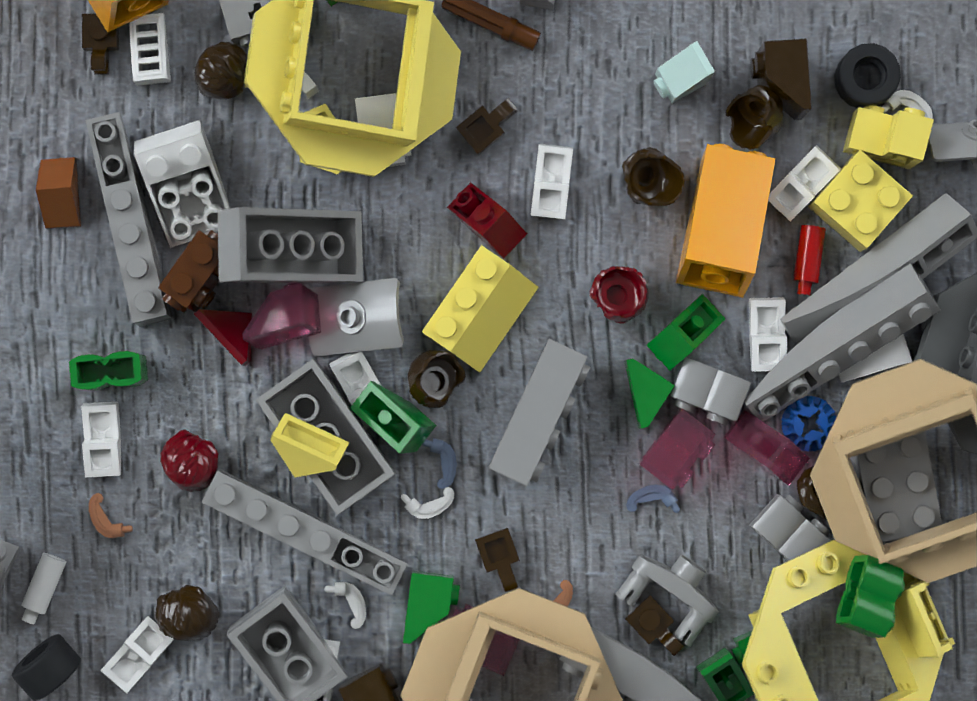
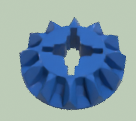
[781,396,836,452]

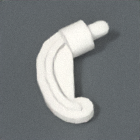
[882,90,933,119]
[401,487,454,519]
[324,582,366,629]

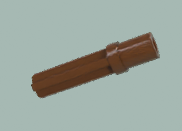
[441,0,541,51]

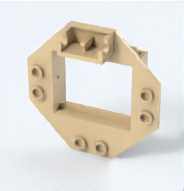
[810,359,977,583]
[401,588,623,701]

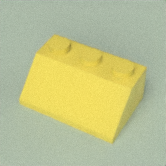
[422,245,539,373]

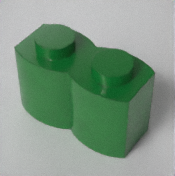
[69,351,148,391]
[836,555,905,638]

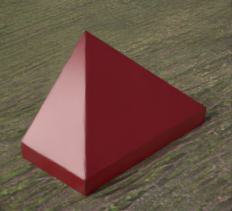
[194,309,252,366]

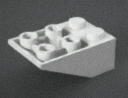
[134,120,230,248]

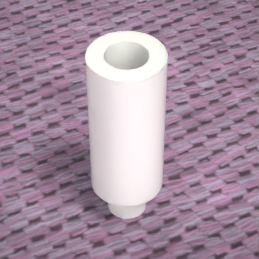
[21,553,66,624]

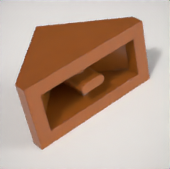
[36,157,81,229]

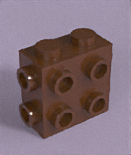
[158,230,219,313]

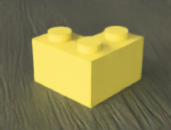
[843,105,934,169]

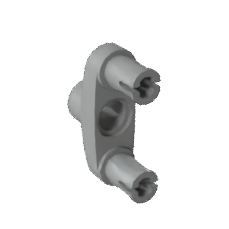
[615,554,720,647]

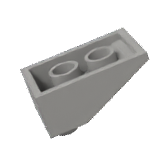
[227,585,348,701]

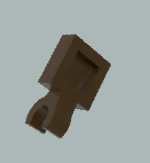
[82,14,119,75]
[456,98,517,155]
[475,528,520,592]
[625,595,684,656]

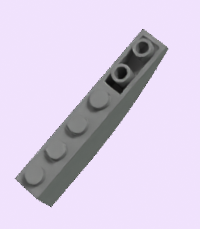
[85,112,173,327]
[780,193,977,343]
[744,264,941,423]
[201,470,408,595]
[558,626,701,701]

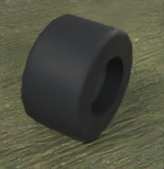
[834,43,901,108]
[12,634,81,701]

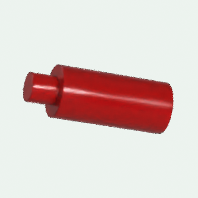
[793,225,826,296]

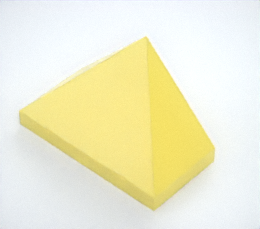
[270,413,349,478]

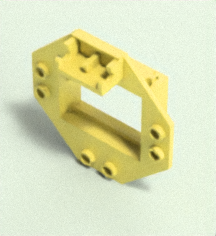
[244,0,461,177]
[742,540,955,701]

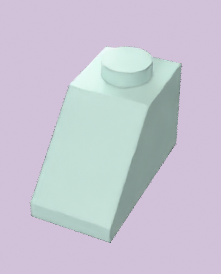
[654,41,715,104]

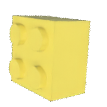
[808,150,913,252]

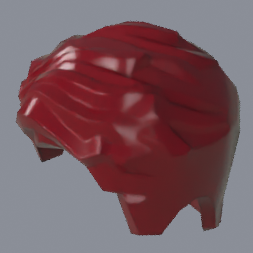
[589,266,648,324]
[160,429,219,492]

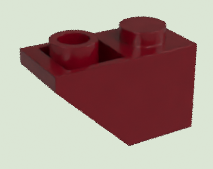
[447,182,528,259]

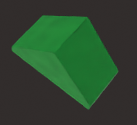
[624,358,675,429]
[696,647,754,701]

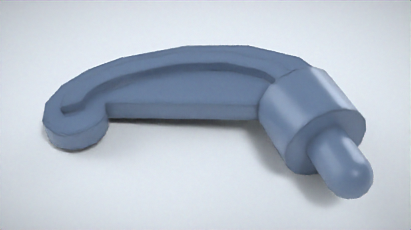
[422,438,457,489]
[626,484,680,513]

